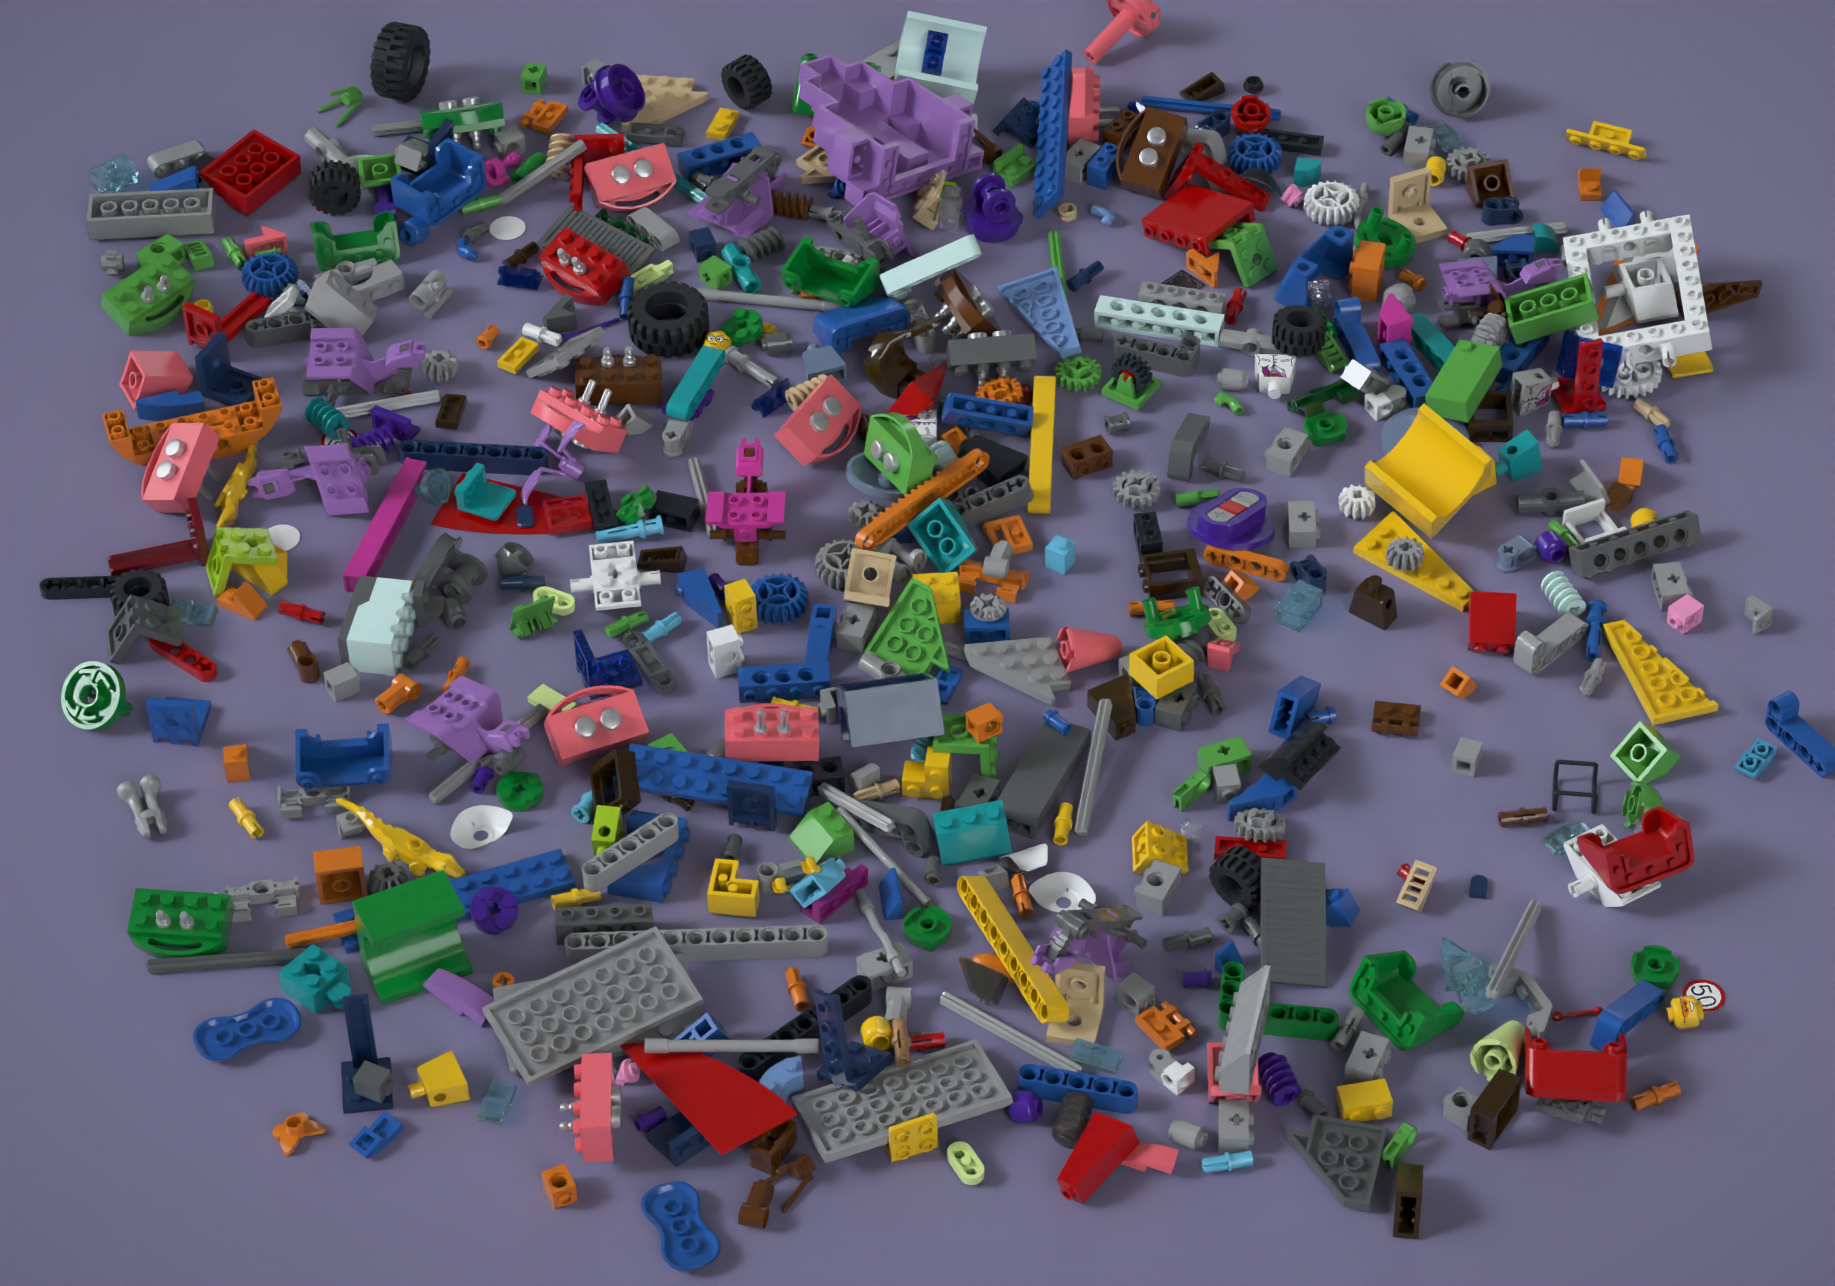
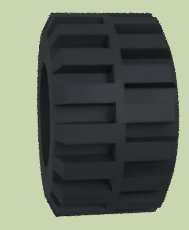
[721,54,772,110]
[309,160,361,216]
[1271,305,1327,357]
[110,569,170,616]
[1209,846,1261,911]

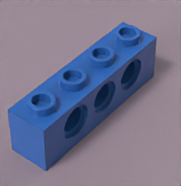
[677,132,762,182]
[1494,334,1552,384]
[1379,338,1433,408]
[942,392,1034,437]
[737,661,831,703]

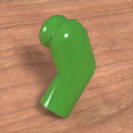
[1214,392,1244,415]

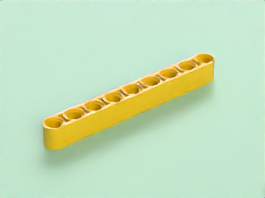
[1028,375,1056,514]
[957,876,1069,1023]

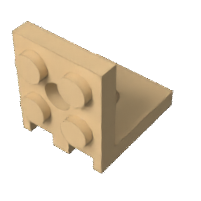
[1388,167,1448,243]
[843,548,896,609]
[1046,962,1106,1049]

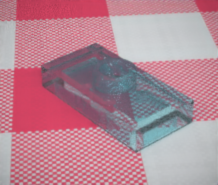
[1068,1038,1123,1075]

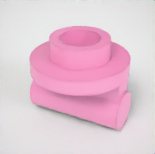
[1281,183,1304,207]
[615,1058,641,1086]

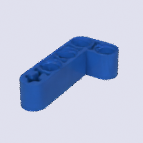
[1334,296,1381,373]
[1765,690,1835,777]
[1590,980,1666,1052]

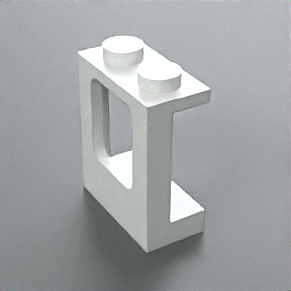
[1562,498,1627,558]

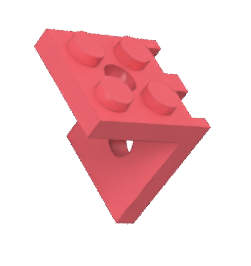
[1207,1042,1262,1103]

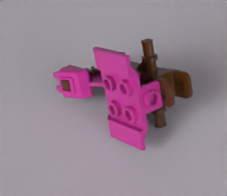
[705,438,786,566]

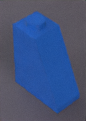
[149,166,200,191]
[1268,675,1321,739]

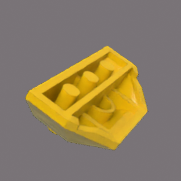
[231,544,288,596]

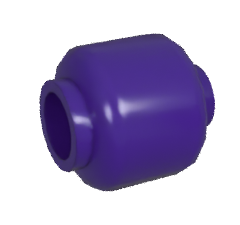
[1534,530,1567,563]
[1004,1090,1043,1123]

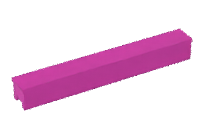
[342,457,429,592]

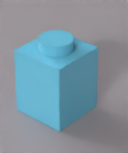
[1045,535,1076,575]

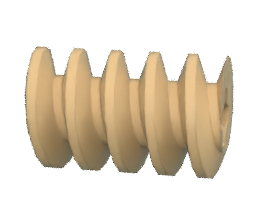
[546,133,575,180]
[785,374,827,411]

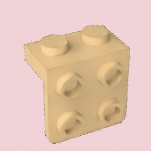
[913,170,947,231]

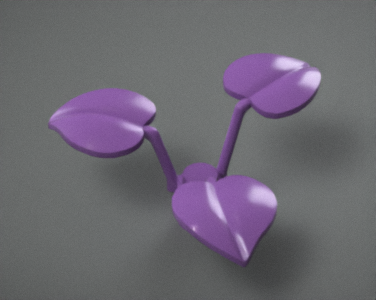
[521,420,586,505]

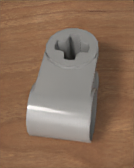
[662,419,692,458]

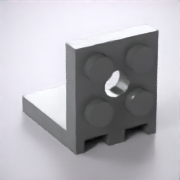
[106,595,184,665]

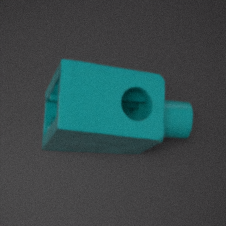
[1495,430,1542,482]

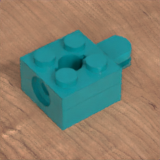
[278,944,352,1015]

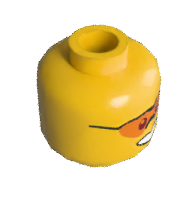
[1666,995,1704,1029]

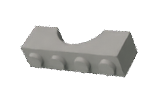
[352,260,405,302]

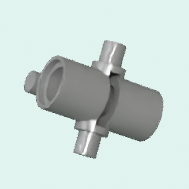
[409,270,453,319]

